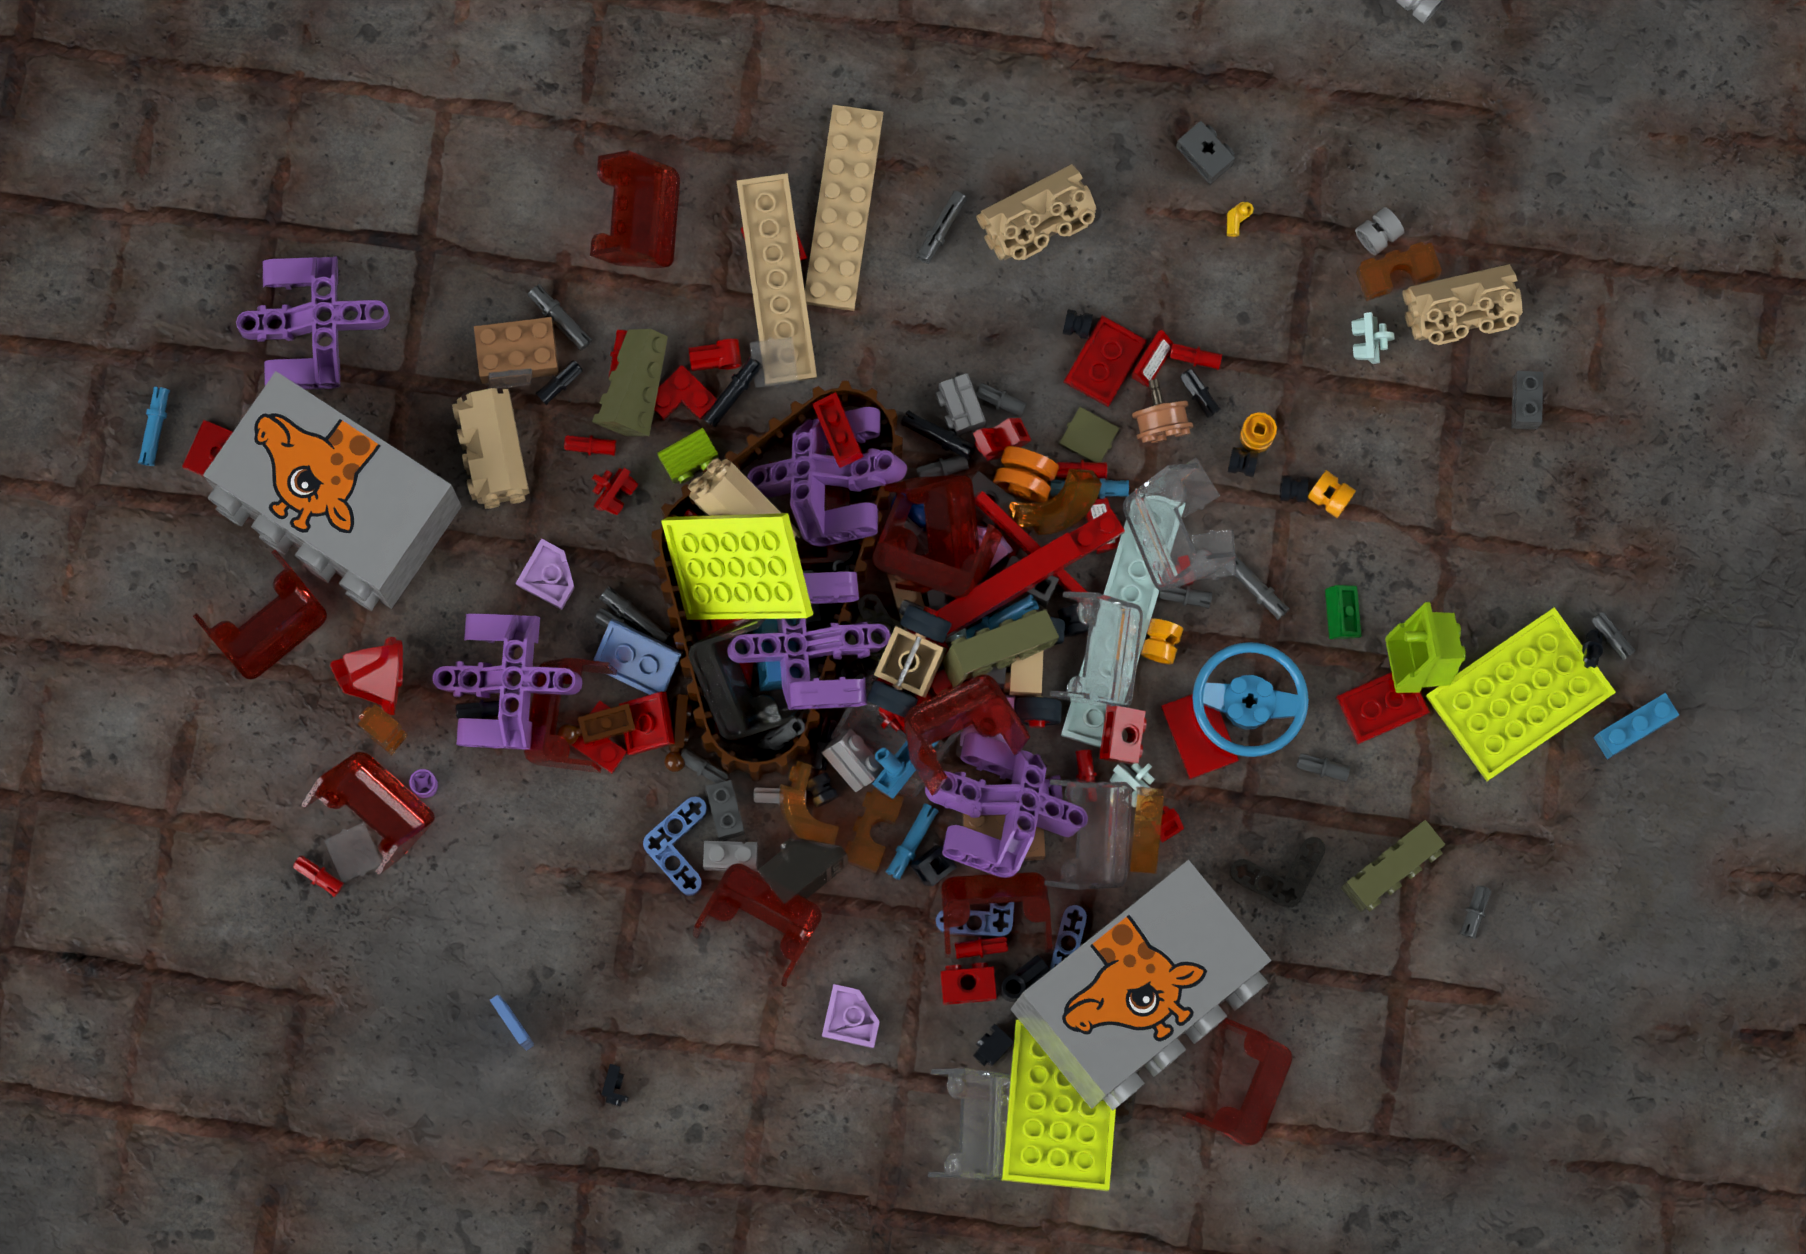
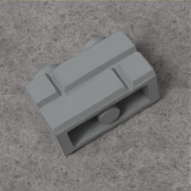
[935,374,986,436]
[822,728,884,792]
[703,841,758,872]

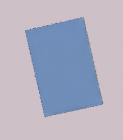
[591,619,683,695]
[490,995,534,1051]

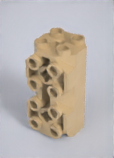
[976,164,1096,261]
[1403,264,1523,345]
[452,388,529,509]
[688,458,801,546]

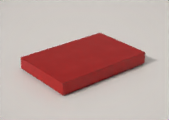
[1064,315,1147,408]
[1336,672,1430,745]
[1161,694,1239,780]

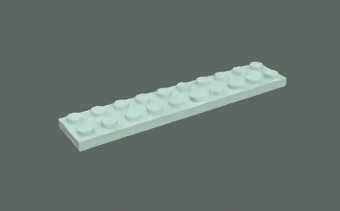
[1061,488,1186,748]

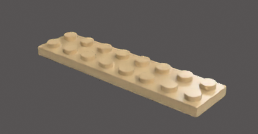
[805,105,884,311]
[737,173,817,386]

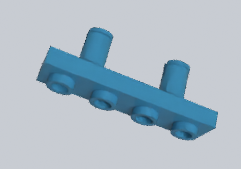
[872,702,959,799]

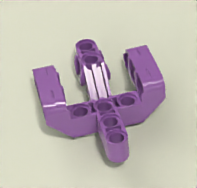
[236,257,390,389]
[747,407,907,546]
[727,572,891,710]
[433,614,583,749]
[925,732,1088,878]

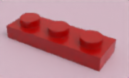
[813,392,864,468]

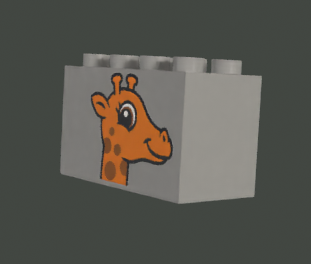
[203,371,462,611]
[1011,860,1272,1111]

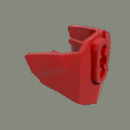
[330,637,403,715]

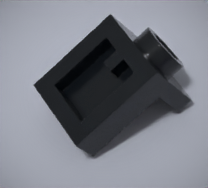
[601,1064,629,1107]

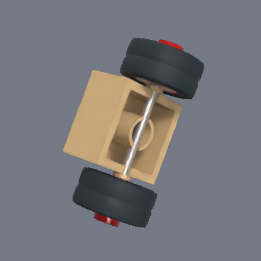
[867,605,952,719]
[1004,617,1065,728]

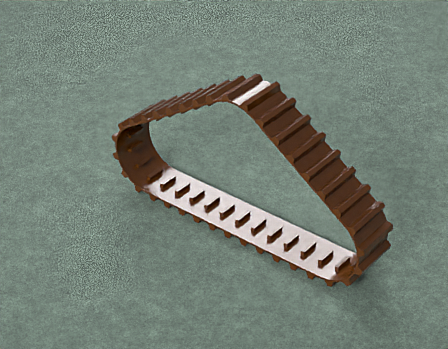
[651,381,903,781]

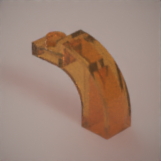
[1008,469,1102,535]
[779,761,839,852]

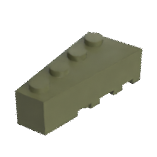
[592,329,668,437]
[941,609,1059,691]
[1341,820,1446,912]

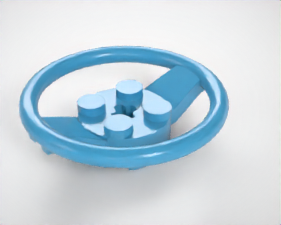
[1193,642,1309,757]

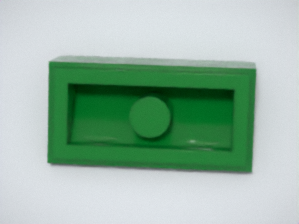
[1325,585,1362,640]

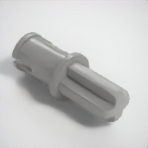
[753,785,806,806]

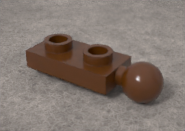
[664,694,692,772]
[558,704,636,745]

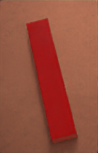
[972,491,1095,607]

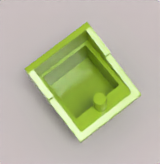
[1385,602,1466,693]

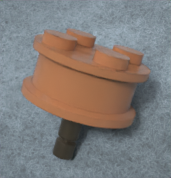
[1132,379,1193,443]

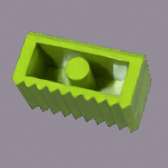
[657,428,719,484]

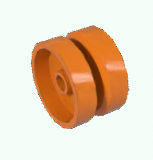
[993,446,1059,502]

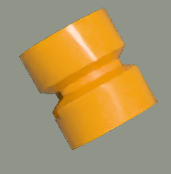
[1240,412,1277,453]
[1307,470,1356,518]
[1141,618,1183,664]

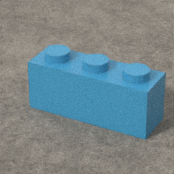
[1593,693,1679,759]

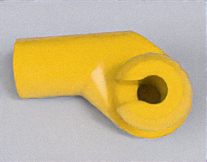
[1227,202,1254,237]

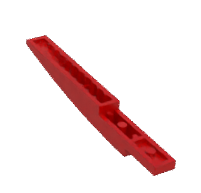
[907,509,1125,644]

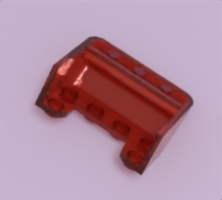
[590,150,680,268]

